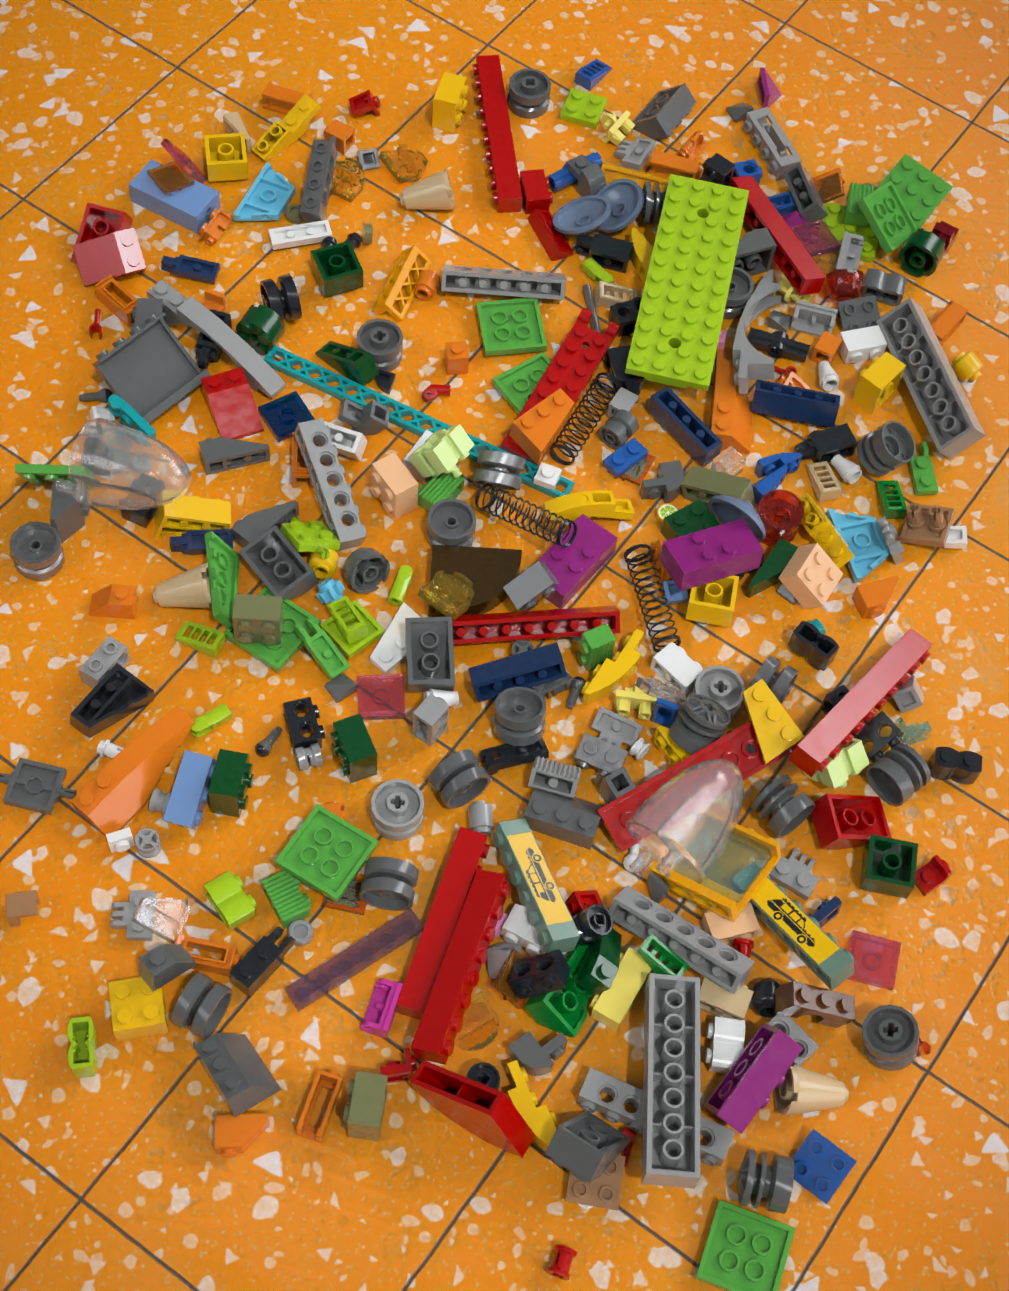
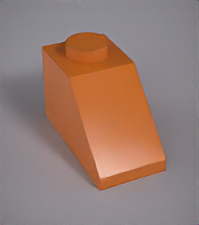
[852,575,899,619]
[88,584,138,619]
[214,1114,270,1158]

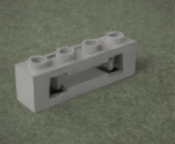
[743,107,802,180]

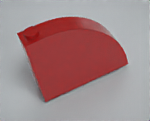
[410,1060,536,1158]

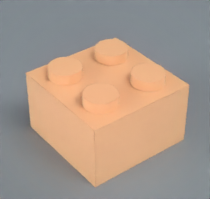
[370,453,418,520]
[779,543,843,609]

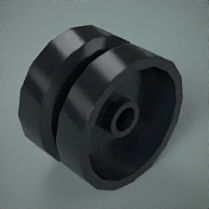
[260,274,302,324]

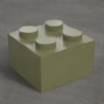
[232,593,284,645]
[343,1071,388,1142]

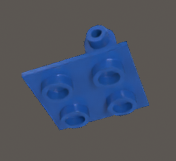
[793,1128,857,1204]

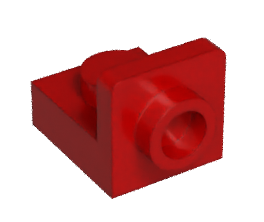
[349,90,381,118]
[915,854,952,896]
[565,890,604,917]
[380,1048,417,1083]

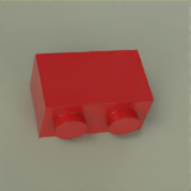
[519,169,553,214]

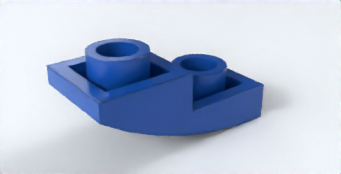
[754,452,802,479]

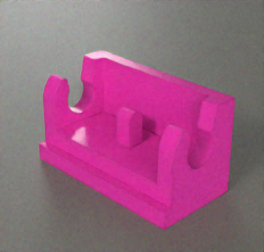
[360,978,403,1039]

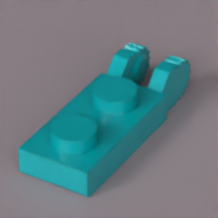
[108,394,156,447]

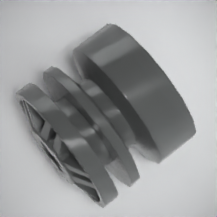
[640,182,668,224]
[857,421,916,477]
[669,694,731,754]
[866,743,931,807]
[751,774,816,838]
[737,1149,794,1214]

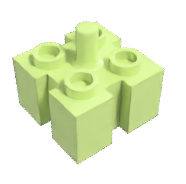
[408,424,474,478]
[803,738,870,789]

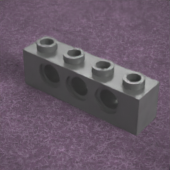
[299,139,338,223]

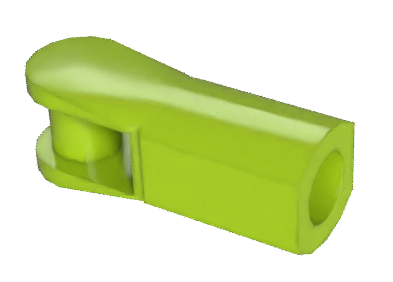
[582,258,613,284]
[388,565,413,606]
[191,703,232,738]

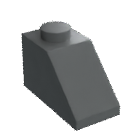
[138,944,196,992]

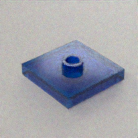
[258,391,315,442]

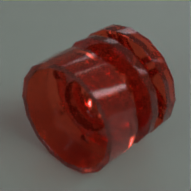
[757,489,804,547]

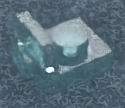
[894,717,932,746]

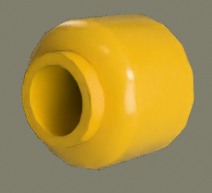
[952,351,983,382]
[308,549,339,579]

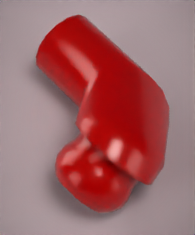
[422,384,451,402]

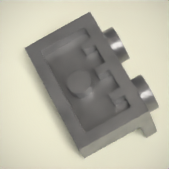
[573,732,629,777]

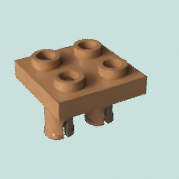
[900,503,955,548]

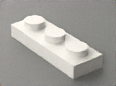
[268,220,332,250]

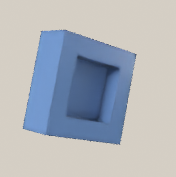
[662,580,689,605]

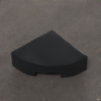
[375,369,396,394]

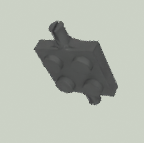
[0,758,77,815]

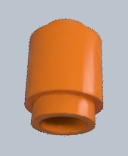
[415,269,440,300]

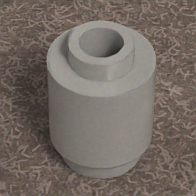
[468,801,494,837]

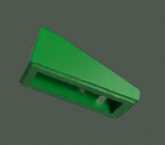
[876,480,907,519]
[637,933,689,976]

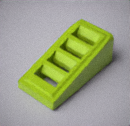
[327,596,369,644]
[174,620,226,658]

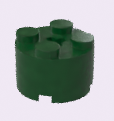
[898,228,945,277]
[236,304,286,355]

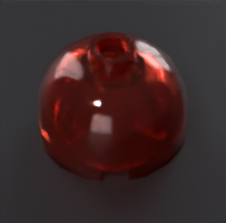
[824,269,865,303]

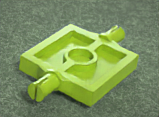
[280,517,341,560]

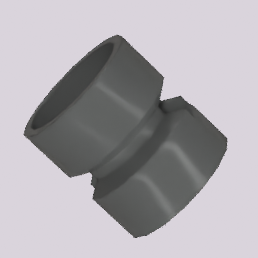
[599,409,639,450]

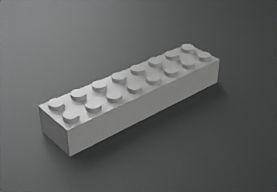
[876,297,986,459]
[642,973,700,1189]

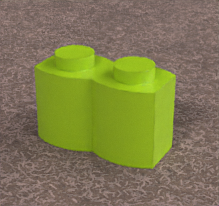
[203,871,257,931]
[67,1016,98,1078]

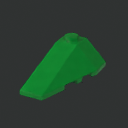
[524,943,592,1038]

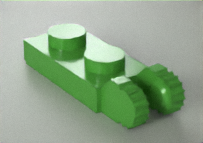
[908,442,939,496]
[294,617,350,681]

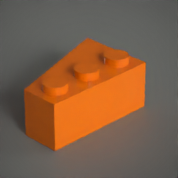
[509,388,575,465]

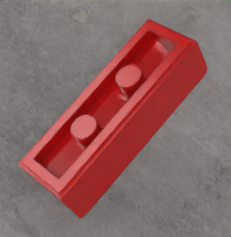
[528,208,574,261]

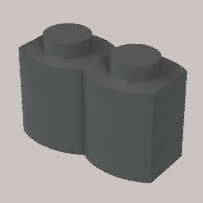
[860,268,907,306]

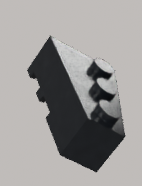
[70,663,154,738]

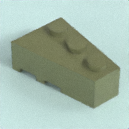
[681,465,756,510]

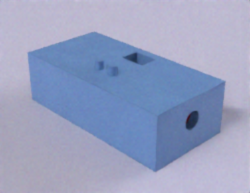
[128,159,220,234]

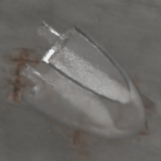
[55,418,192,510]
[625,758,744,884]

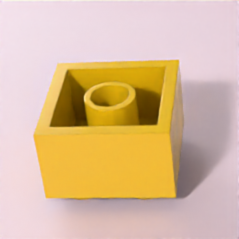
[432,72,469,132]
[204,133,249,182]
[852,351,906,415]
[685,575,739,628]
[108,977,169,1041]

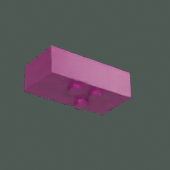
[537,514,618,609]
[660,518,764,591]
[703,1023,803,1134]

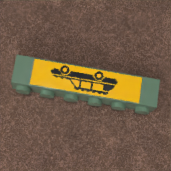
[493,818,580,953]
[731,863,855,991]

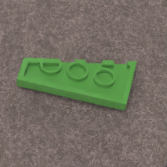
[205,531,240,628]

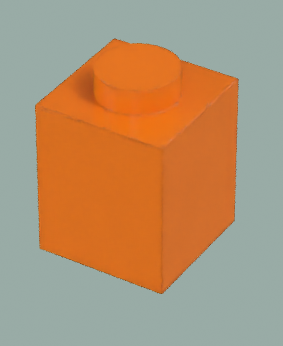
[323,119,355,155]
[810,331,843,366]
[444,341,469,375]

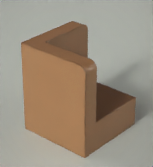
[5,890,40,927]

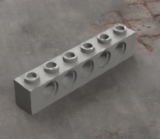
[441,265,566,300]
[294,418,367,551]
[609,885,755,994]
[576,1067,735,1167]

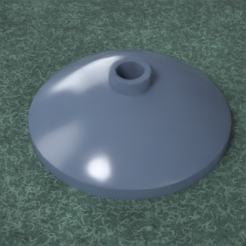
[596,179,644,232]
[553,195,611,235]
[708,495,766,543]

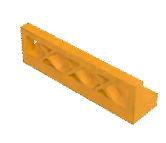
[601,162,669,191]
[372,245,431,322]

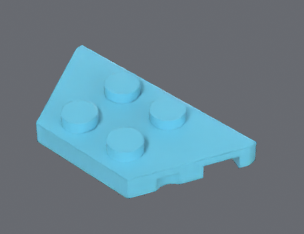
[233,162,295,221]
[826,509,891,583]

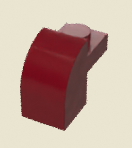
[932,220,959,256]

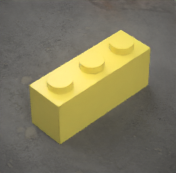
[590,947,652,1032]

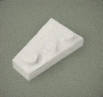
[370,602,420,676]

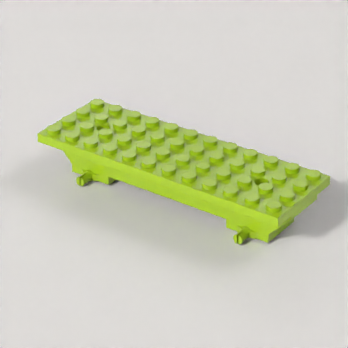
[625,174,749,391]

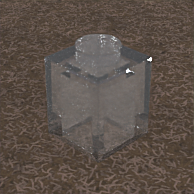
[710,446,746,476]

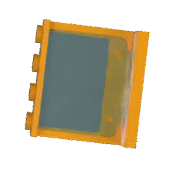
[649,807,781,922]

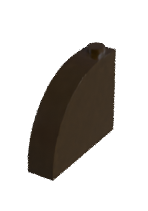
[428,544,522,617]

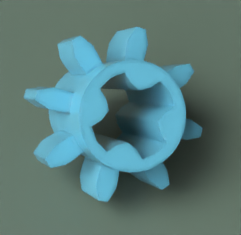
[316,577,345,604]

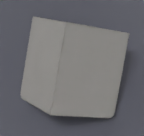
[607,387,639,419]
[893,676,924,713]
[487,942,522,980]

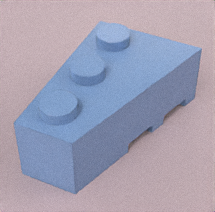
[163,750,217,830]

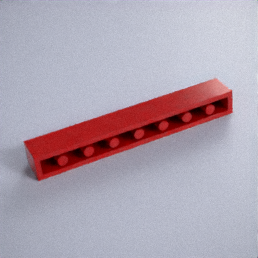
[729,176,826,295]
[444,605,620,644]
[396,827,490,1020]
[410,869,511,1065]

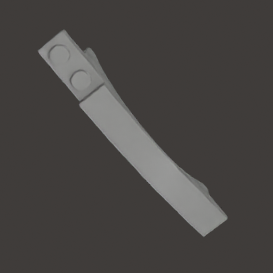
[732,270,781,394]
[147,280,286,399]

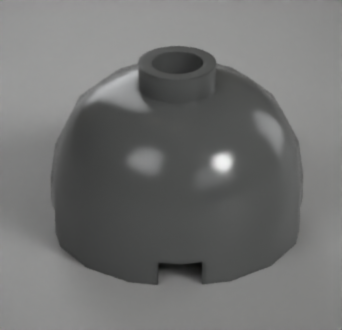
[344,547,390,594]

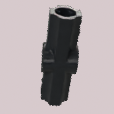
[747,327,810,363]

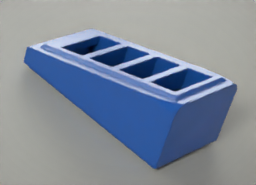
[574,59,612,91]
[768,191,797,216]
[753,465,788,508]
[651,697,680,728]

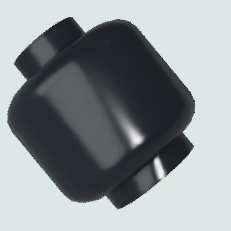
[752,978,782,1018]

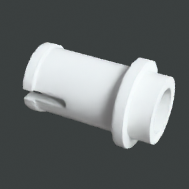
[97,739,124,759]

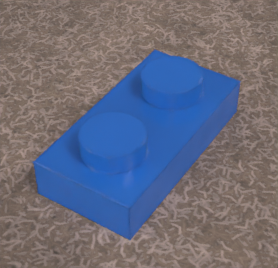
[602,438,649,478]

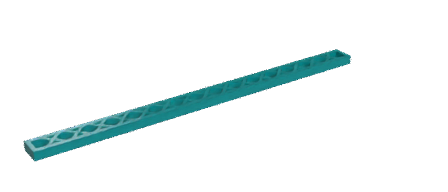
[263,345,575,498]

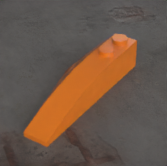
[709,347,753,454]
[70,706,195,836]

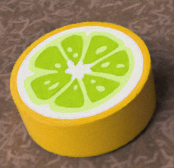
[656,503,678,524]

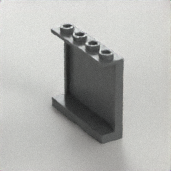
[92,312,211,423]

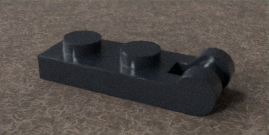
[479,738,549,775]

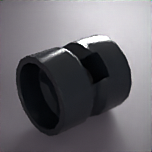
[572,904,613,946]
[467,1062,500,1090]

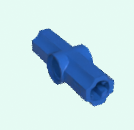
[547,152,603,192]

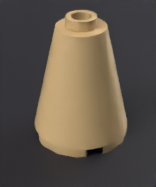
[399,169,455,210]
[153,563,212,608]
[773,1064,849,1116]

